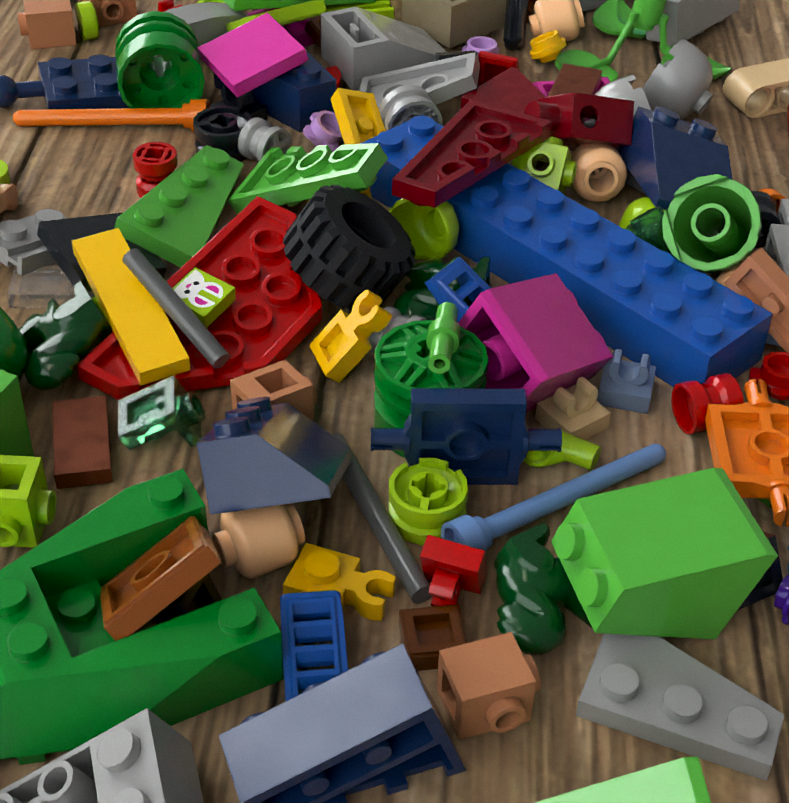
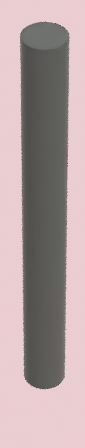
[332,433,431,604]

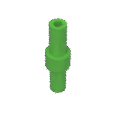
[426,302,461,374]

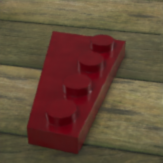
[392,99,552,208]

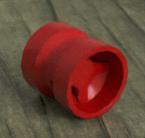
[132,142,178,198]
[671,373,744,435]

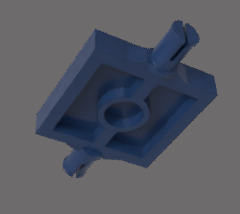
[371,388,562,485]

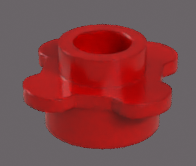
[749,351,789,400]

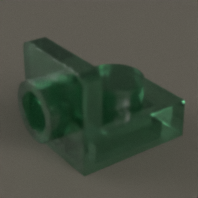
[118,375,205,450]

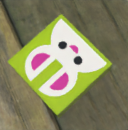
[172,267,236,328]

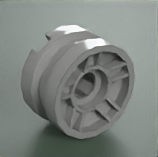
[378,85,443,131]

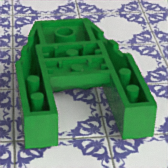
[0,468,284,765]

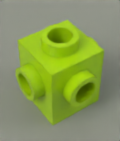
[512,136,577,195]
[0,455,57,548]

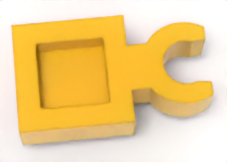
[309,290,392,383]
[283,543,396,621]

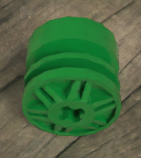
[115,11,205,108]
[373,320,488,457]

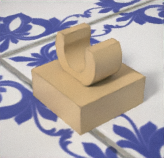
[535,376,611,440]

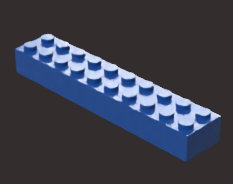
[360,114,773,387]

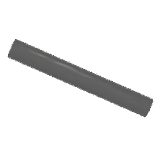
[122,248,230,369]

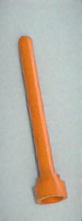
[13,99,210,133]

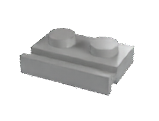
[0,209,67,275]

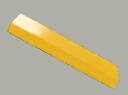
[72,228,190,386]

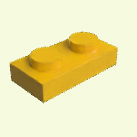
[330,88,386,144]

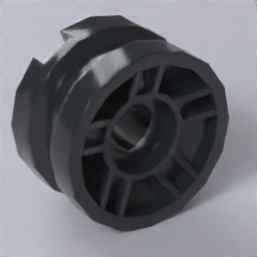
[193,106,252,162]

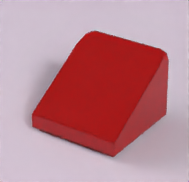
[478,51,520,86]

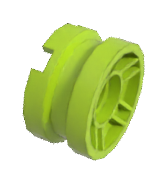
[388,458,468,545]

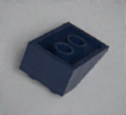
[618,106,732,210]

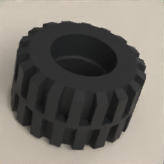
[283,185,416,311]

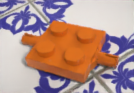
[705,379,789,527]

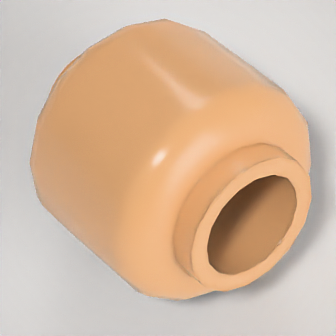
[528,0,585,42]
[571,144,627,203]
[212,503,305,579]

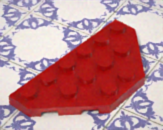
[77,196,322,401]

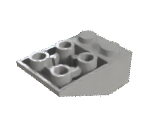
[321,7,447,90]
[0,708,204,803]

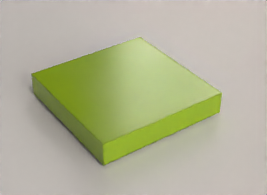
[226,0,327,32]

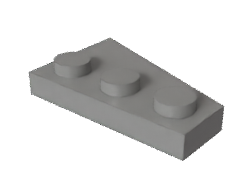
[359,52,480,108]
[576,634,784,781]

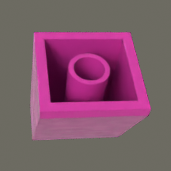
[458,273,614,413]

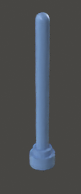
[441,444,666,554]

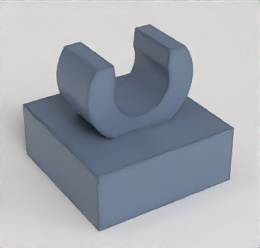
[597,349,656,414]

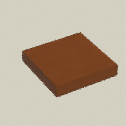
[100,516,222,641]

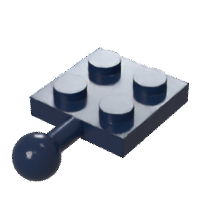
[0,55,129,109]

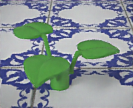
[555,0,732,82]

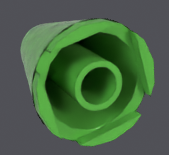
[662,174,762,273]

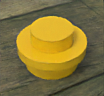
[529,30,567,63]

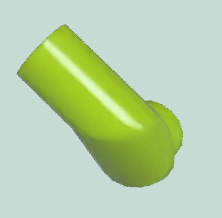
[523,428,602,471]

